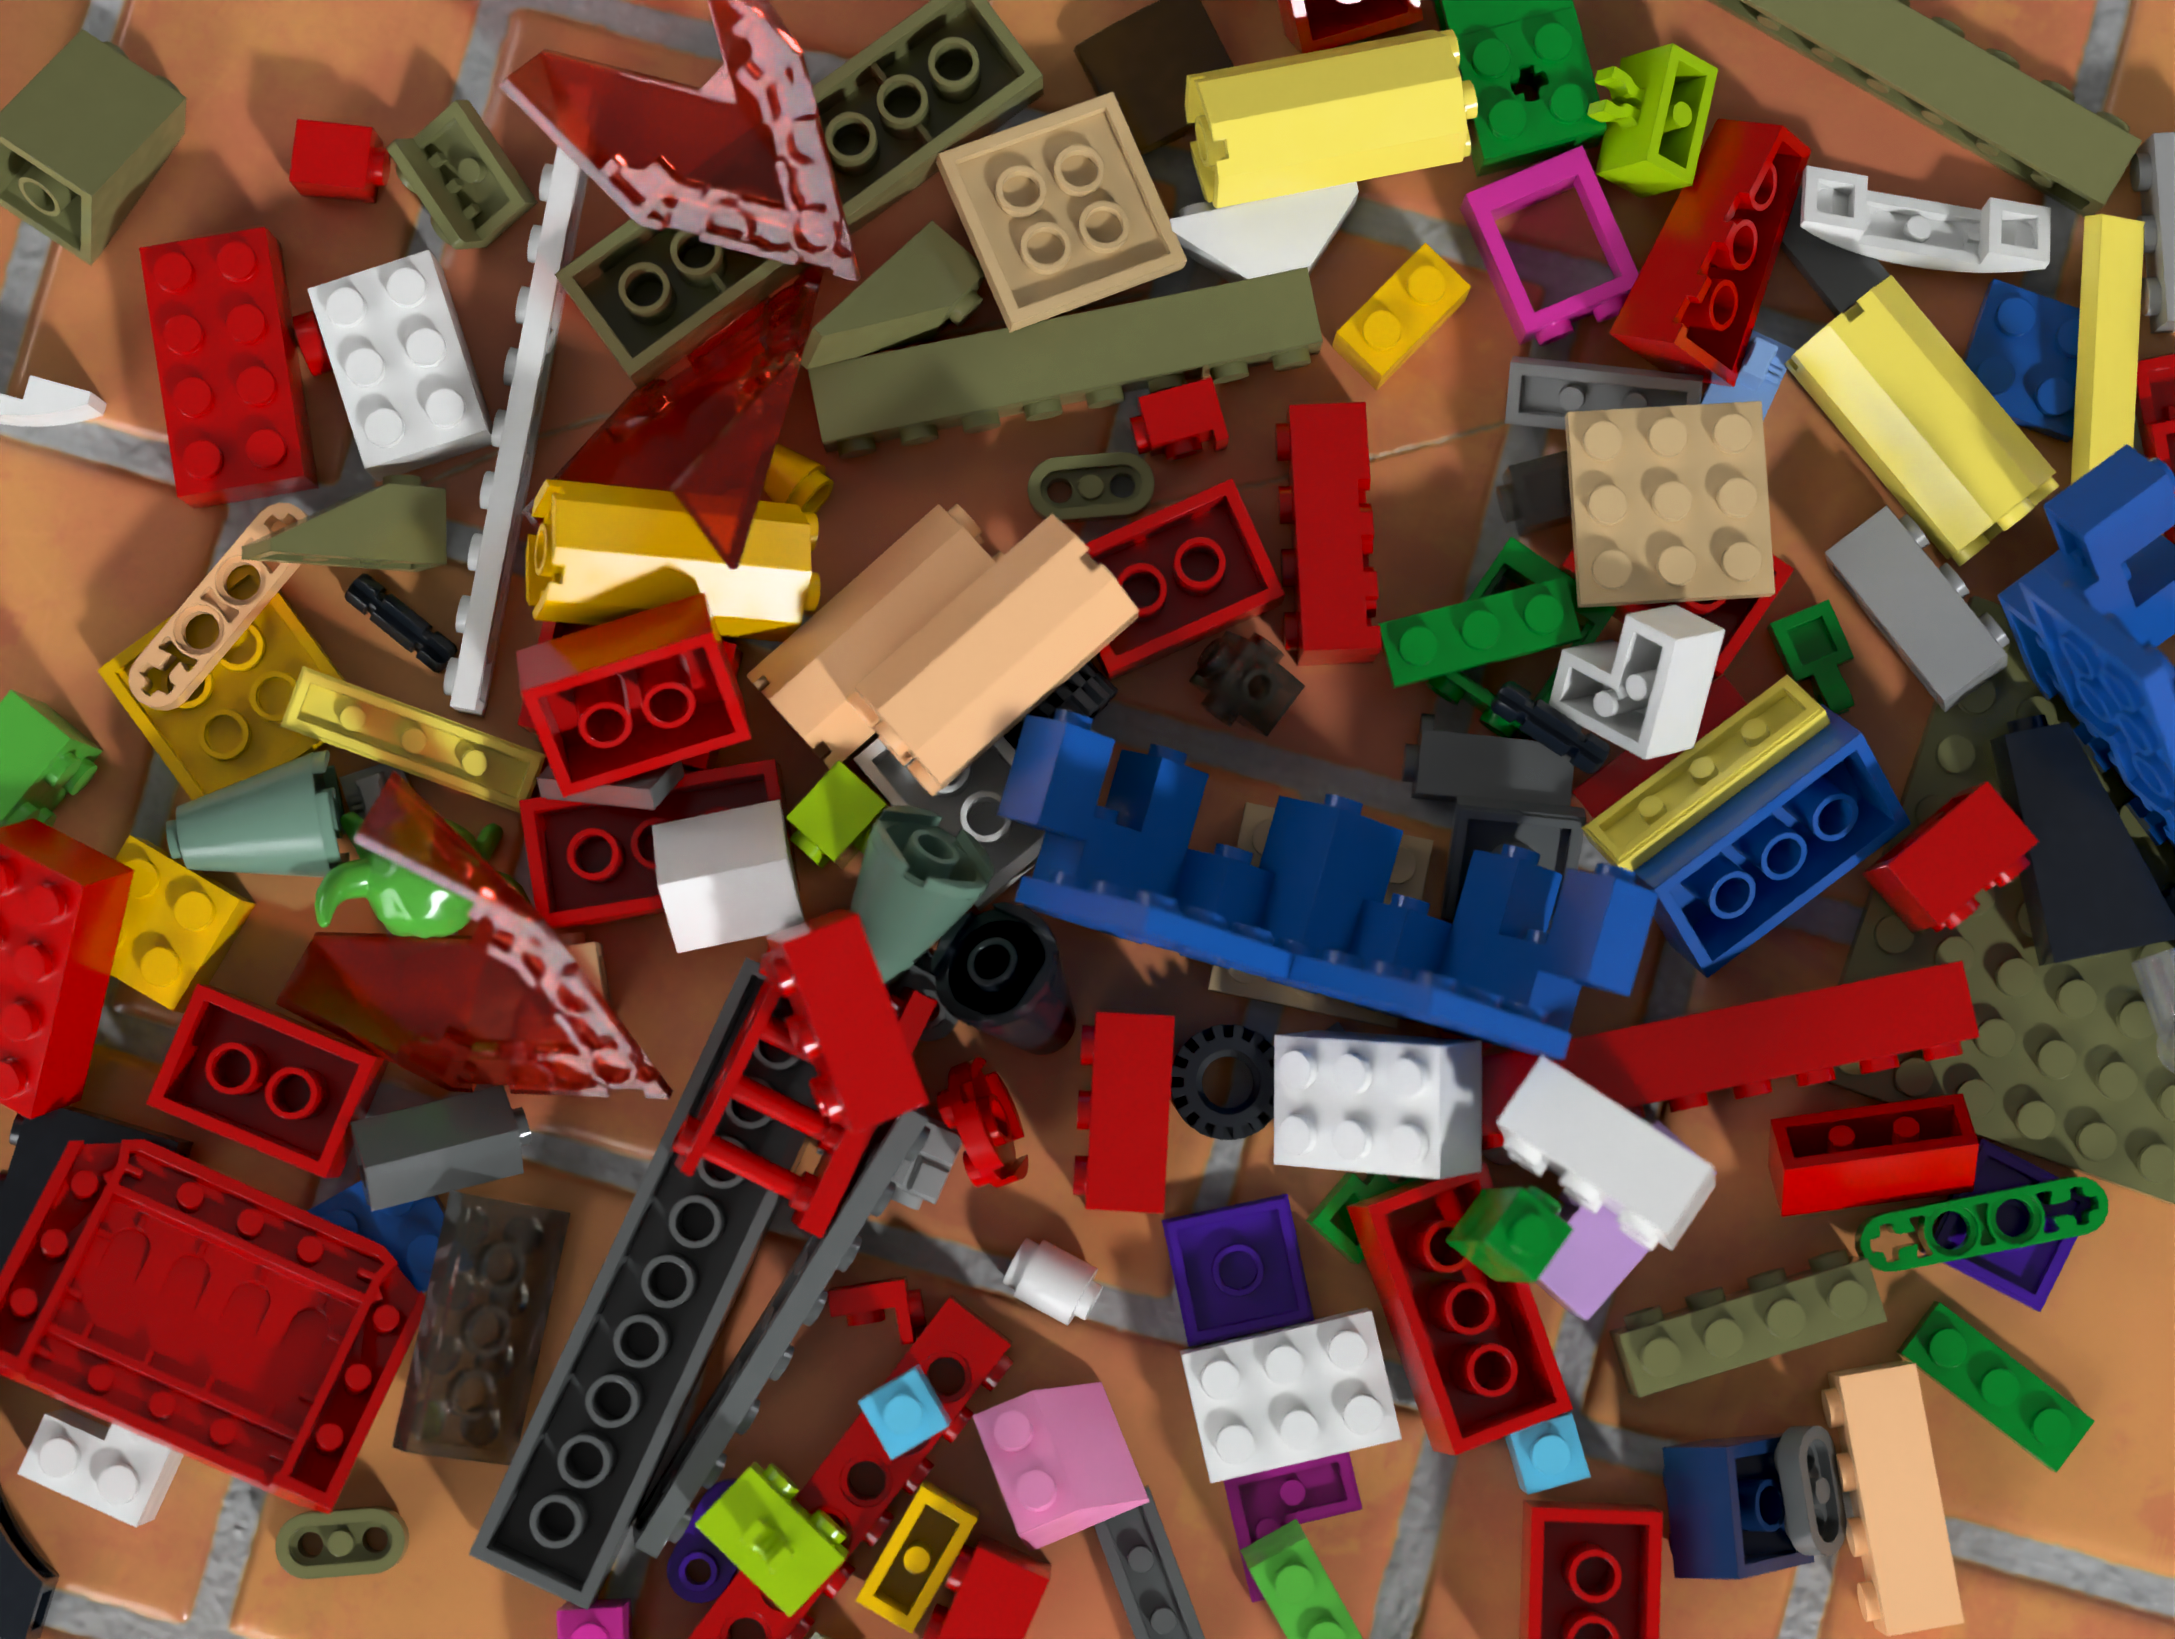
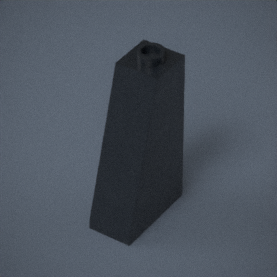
[1990,714,2175,966]

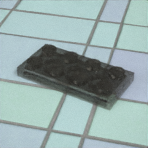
[392,1190,571,1466]

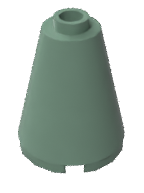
[166,750,350,878]
[849,805,994,988]

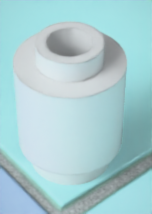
[1002,1238,1103,1326]

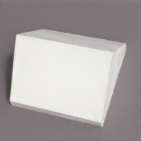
[652,799,805,953]

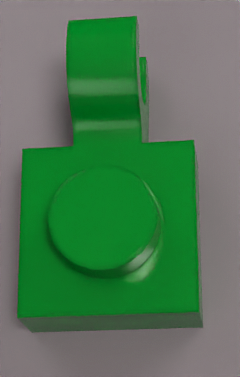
[1767,599,1855,715]

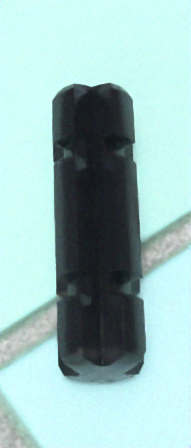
[344,573,458,673]
[1490,681,1611,774]

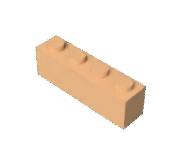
[1821,1360,1965,1637]

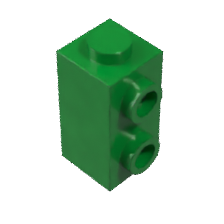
[1445,1185,1574,1283]

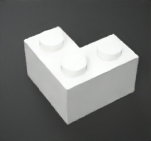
[1549,605,1725,760]
[18,1408,184,1527]

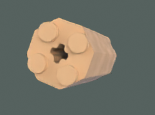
[746,503,1004,769]
[845,514,1139,797]

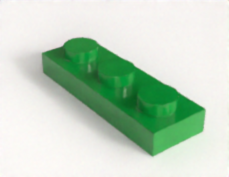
[1377,576,1582,689]
[1896,1301,2095,1473]

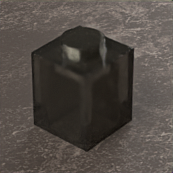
[1496,450,1572,537]

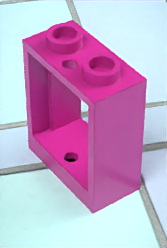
[1460,145,1639,347]

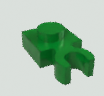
[1306,1172,1420,1265]

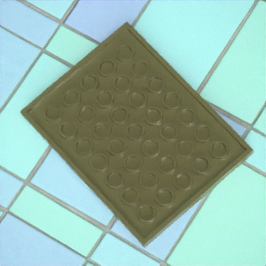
[1826,595,2175,1204]

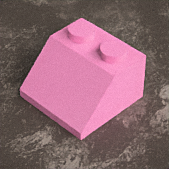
[973,1382,1150,1552]

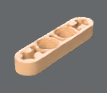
[128,502,308,711]

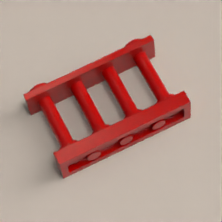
[671,947,938,1239]

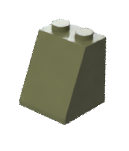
[0,29,187,265]

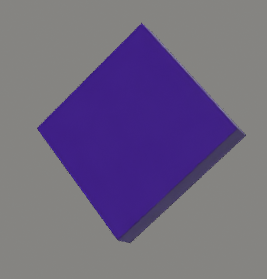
[1921,1138,2091,1312]
[1162,1193,1314,1347]

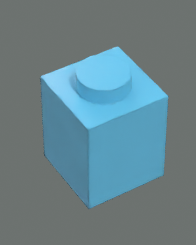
[858,1364,952,1460]
[1505,1411,1591,1495]

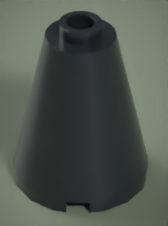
[932,902,1076,1055]

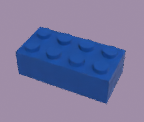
[1633,704,1911,978]

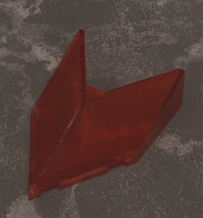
[499,0,861,282]
[521,260,825,570]
[275,770,673,1099]

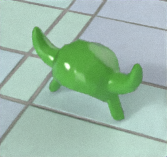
[315,812,534,941]

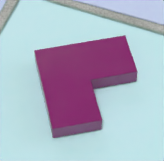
[1223,1451,1363,1603]

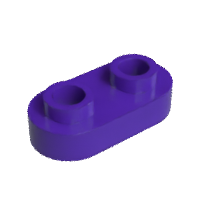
[667,1478,738,1603]

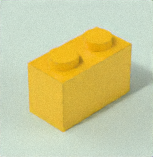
[1332,242,1471,391]
[855,1479,980,1634]

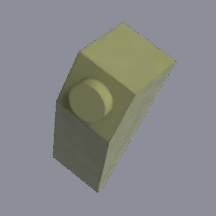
[798,221,985,369]
[242,475,447,572]

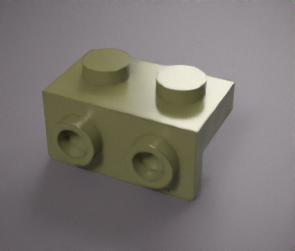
[387,100,538,250]

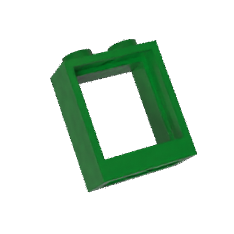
[1426,537,1617,740]

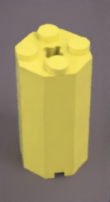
[1185,29,1478,208]
[1784,275,2059,567]

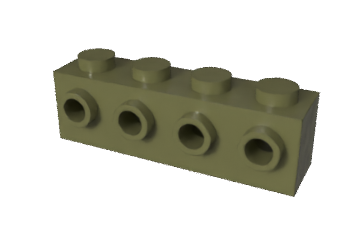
[1609,1249,1887,1398]

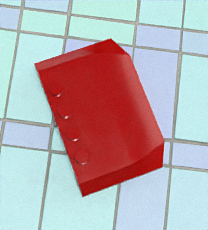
[0,1139,430,1514]

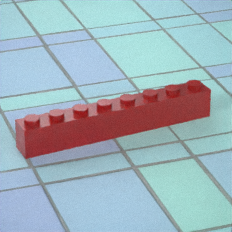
[1482,960,1980,1150]

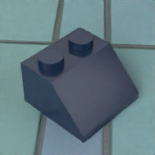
[1663,1433,1814,1580]

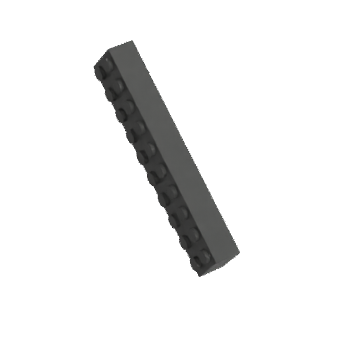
[468,957,819,1610]

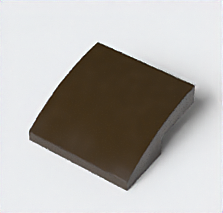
[1074,0,1234,155]

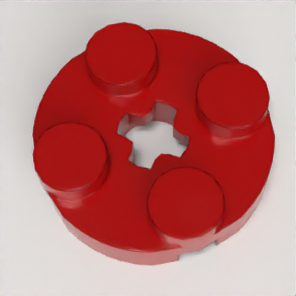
[937,1057,1029,1188]

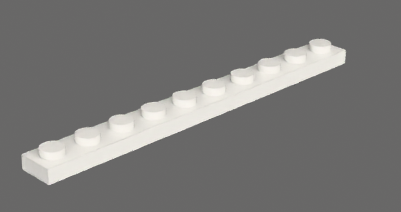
[443,84,602,717]

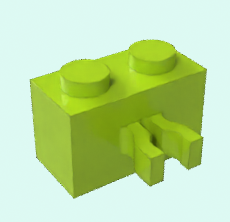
[1587,43,1718,198]
[786,760,889,870]
[695,1461,849,1617]

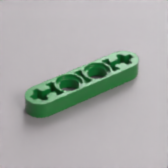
[1855,1177,2108,1272]

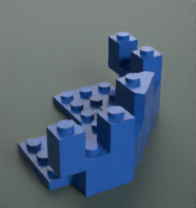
[1998,444,2175,849]
[997,709,1659,1062]

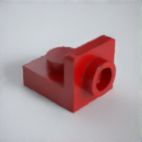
[827,1276,926,1345]

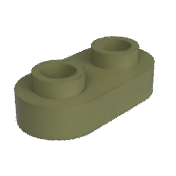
[1028,452,1155,524]
[275,1506,409,1579]

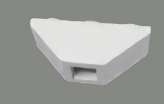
[1170,182,1359,283]

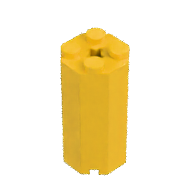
[526,479,821,642]

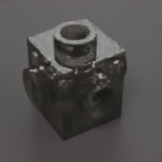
[1189,631,1305,737]

